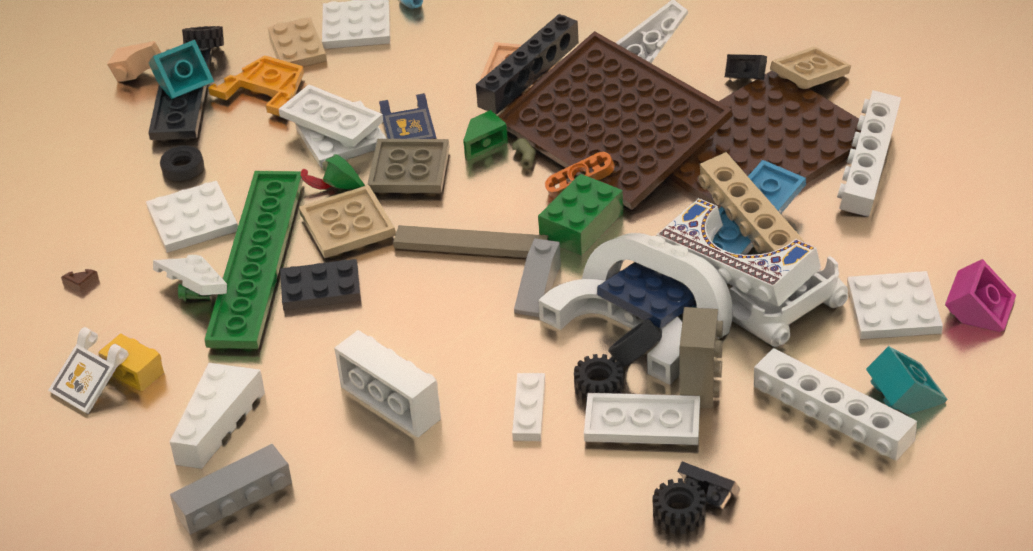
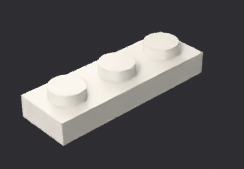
[512,373,545,441]

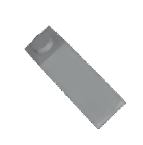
[514,238,561,317]

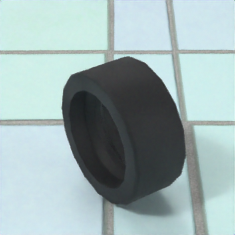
[608,319,662,367]

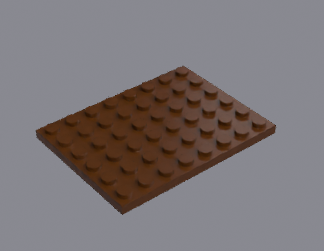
[498,31,733,210]
[667,70,861,209]

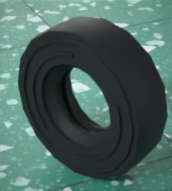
[160,146,204,181]

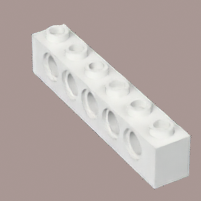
[837,90,901,217]
[754,348,917,461]

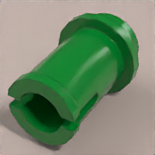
[178,284,211,302]

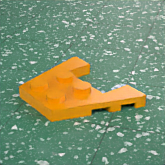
[208,56,304,116]

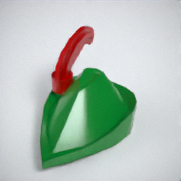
[300,154,365,190]

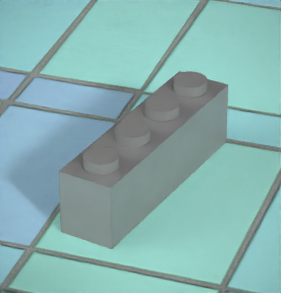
[170,444,292,535]

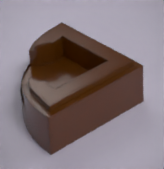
[61,269,99,292]

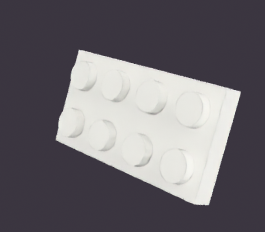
[279,85,383,147]
[584,393,700,445]

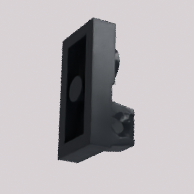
[724,54,767,80]
[677,461,741,509]

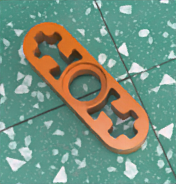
[545,152,615,199]

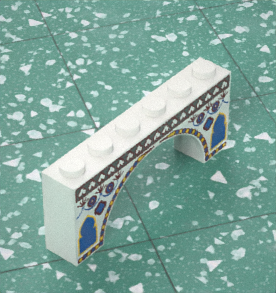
[656,198,821,307]

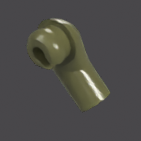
[512,138,536,169]

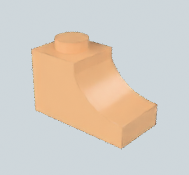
[107,41,161,82]

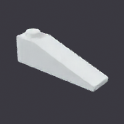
[616,0,688,63]

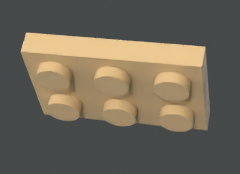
[267,17,327,66]
[770,46,851,89]

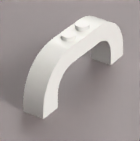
[582,233,733,339]
[538,279,682,385]

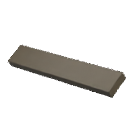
[393,225,548,258]

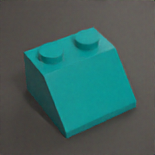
[148,40,214,99]
[866,346,948,415]

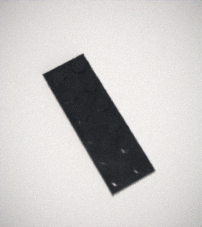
[148,48,213,141]

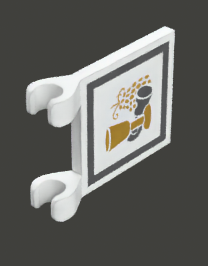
[48,327,129,414]

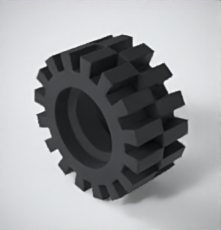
[182,26,224,49]
[573,354,624,402]
[652,478,706,534]

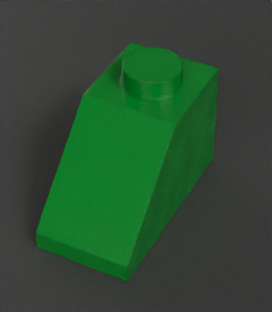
[463,110,508,161]

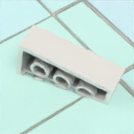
[170,363,265,469]

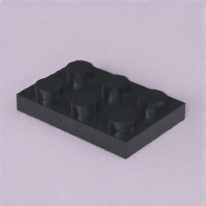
[280,259,361,310]

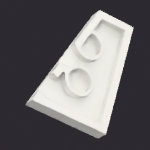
[153,255,227,295]

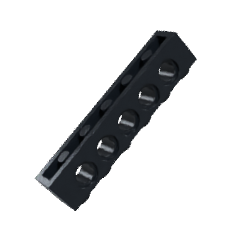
[475,14,579,115]

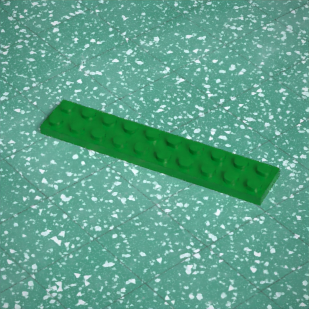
[204,171,303,349]

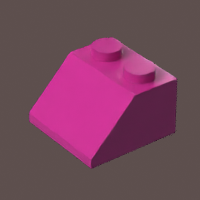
[945,259,1016,332]

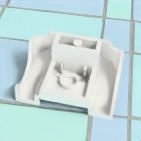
[730,256,848,347]

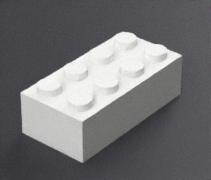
[334,330,441,438]

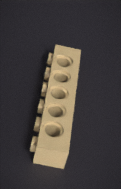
[698,152,806,254]

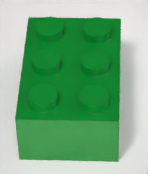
[538,174,623,256]

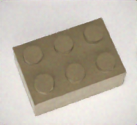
[679,307,723,408]

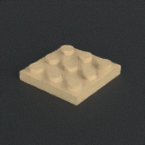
[299,185,396,258]

